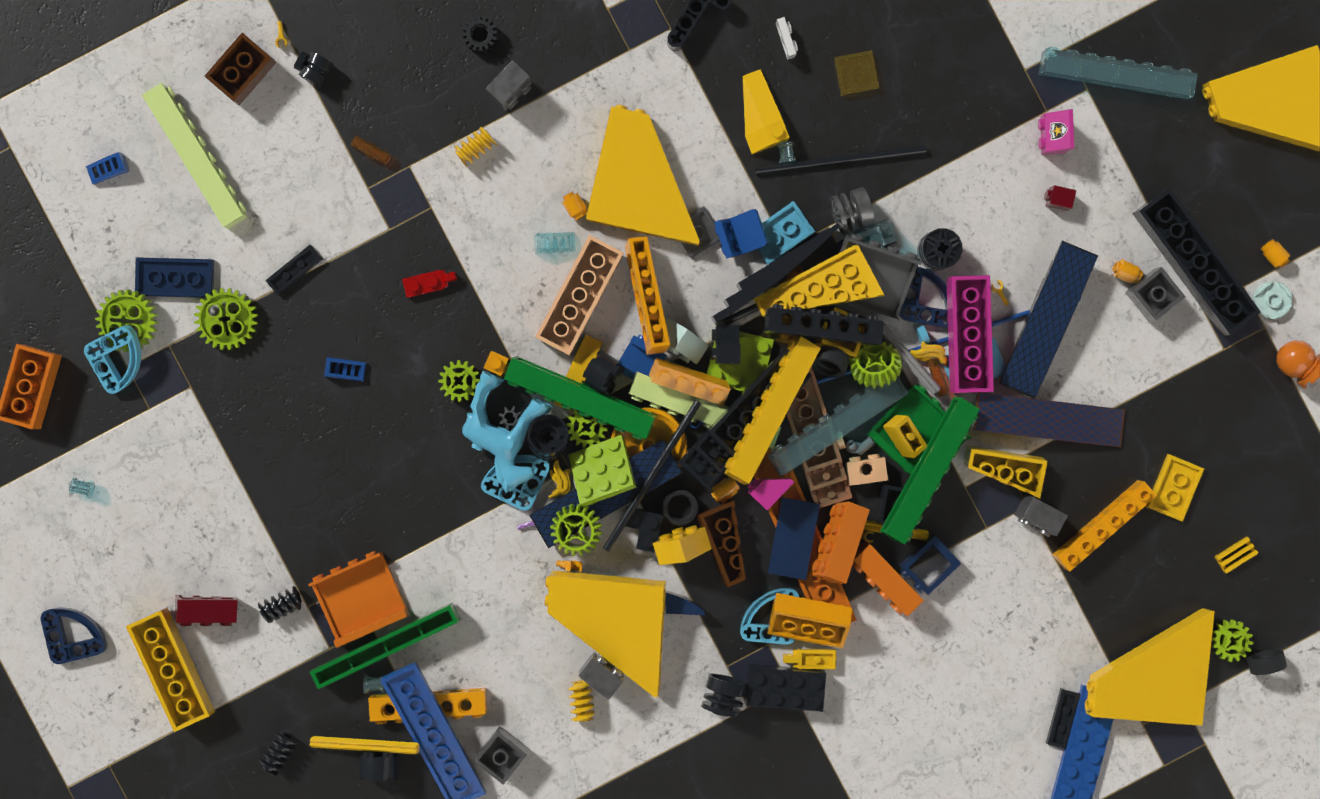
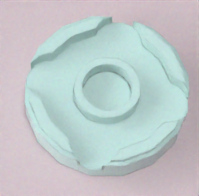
[1253,281,1292,319]

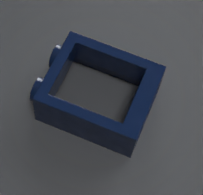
[899,534,962,595]

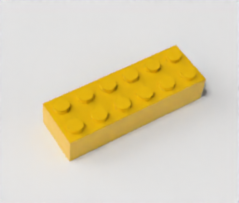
[126,607,215,732]

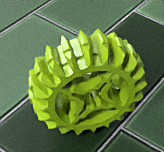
[850,341,902,389]
[550,504,603,556]

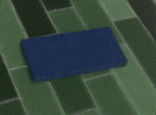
[135,257,214,298]
[768,497,820,580]

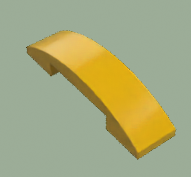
[554,335,603,412]

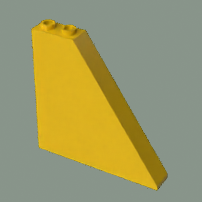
[1202,45,1320,152]
[586,104,700,246]
[545,570,666,697]
[1085,608,1215,726]

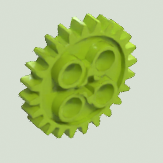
[194,288,258,350]
[95,289,159,352]

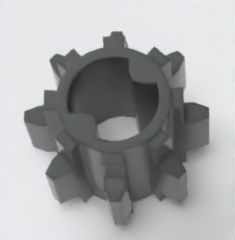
[499,406,522,429]

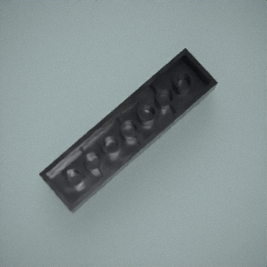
[1132,188,1261,336]

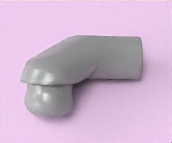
[846,437,875,455]

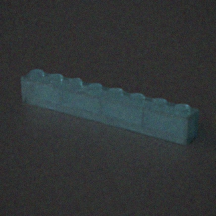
[1038,47,1198,100]
[768,376,909,476]

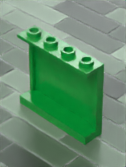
[866,385,972,476]

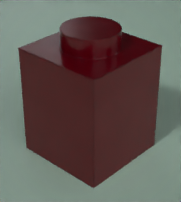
[1044,185,1077,211]

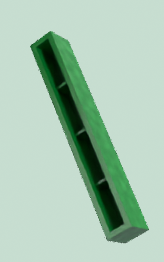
[504,356,657,440]
[880,397,980,544]
[310,602,461,689]

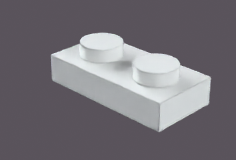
[776,17,798,60]

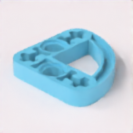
[84,325,141,394]
[481,455,550,510]
[740,588,799,645]

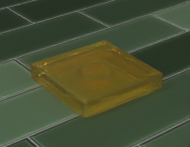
[834,50,879,96]

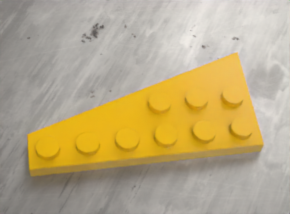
[754,244,885,317]

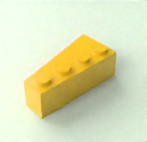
[964,445,1048,498]

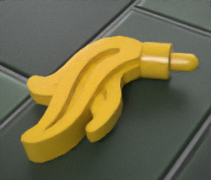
[910,341,948,366]
[549,460,572,499]

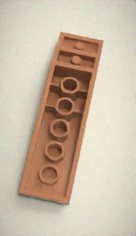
[786,366,852,508]

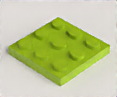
[707,331,774,391]
[568,435,636,507]

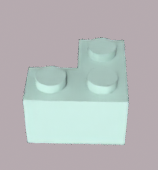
[664,316,709,364]

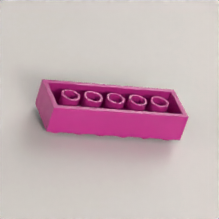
[946,275,994,393]

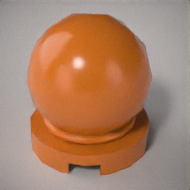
[1276,340,1320,388]

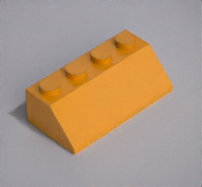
[767,593,852,649]

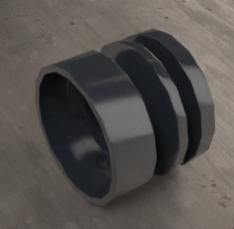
[917,228,963,271]
[527,414,569,461]
[701,673,748,717]

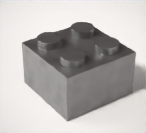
[486,60,532,111]
[1125,267,1186,322]
[1014,495,1068,537]
[578,652,624,700]
[473,726,529,785]

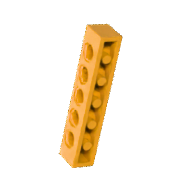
[625,236,670,355]
[1052,480,1157,571]
[368,688,487,724]

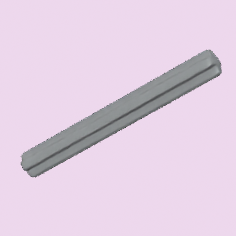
[882,323,941,395]

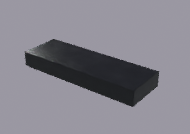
[265,244,323,296]
[1046,688,1080,749]

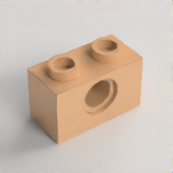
[845,454,888,486]

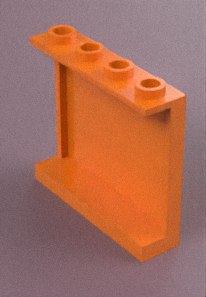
[308,550,410,648]

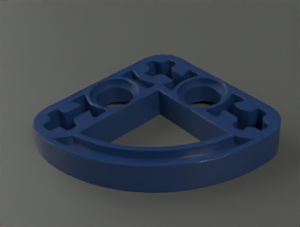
[899,266,948,327]
[40,607,107,664]

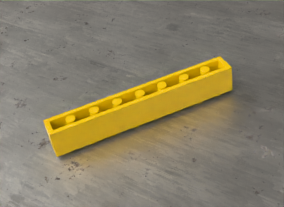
[724,336,821,485]

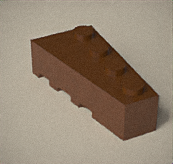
[696,501,746,587]

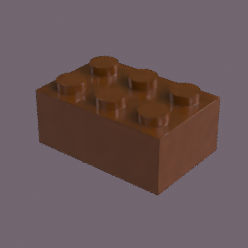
[204,32,277,105]

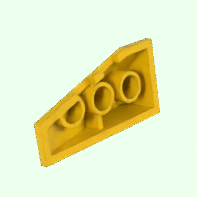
[743,69,789,154]

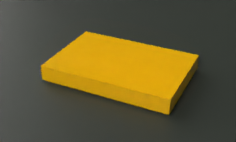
[1146,454,1204,522]

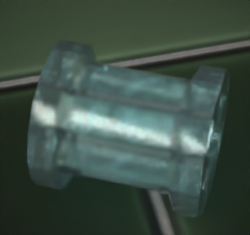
[777,142,796,164]
[69,477,95,498]
[363,676,385,694]

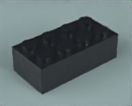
[745,663,826,712]

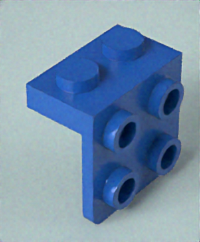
[714,209,768,259]
[619,334,667,380]

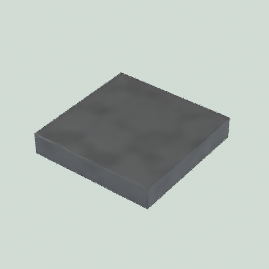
[681,206,720,258]

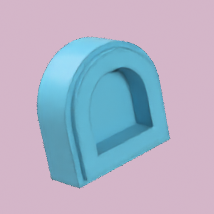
[915,325,931,344]

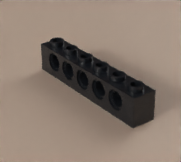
[764,304,884,346]

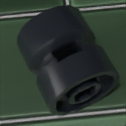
[298,51,334,88]

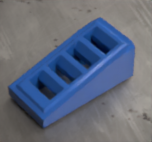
[86,152,130,185]
[324,357,366,381]

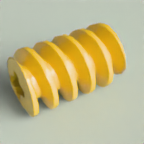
[454,127,497,168]
[568,680,595,722]

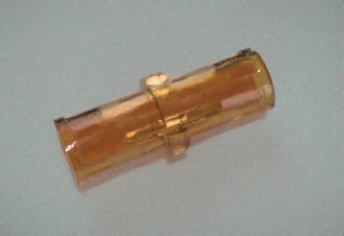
[351,135,391,165]
[926,358,950,397]

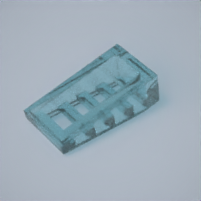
[534,232,576,254]

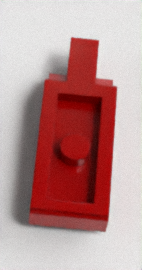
[402,270,457,298]

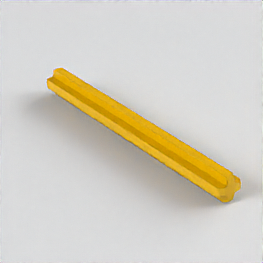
[310,736,420,754]

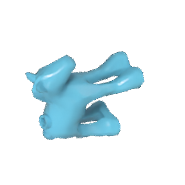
[462,371,553,493]

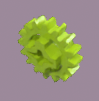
[438,360,480,402]
[566,410,608,448]
[1211,619,1253,662]

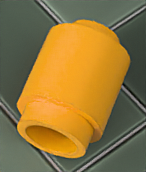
[561,191,587,221]
[1261,239,1290,268]
[1112,259,1143,284]
[711,477,740,503]

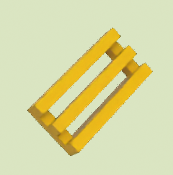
[1215,537,1258,574]

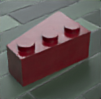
[175,595,238,626]

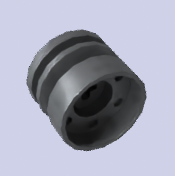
[831,187,875,235]

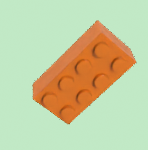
[0,344,62,429]
[812,502,870,584]
[852,541,924,617]

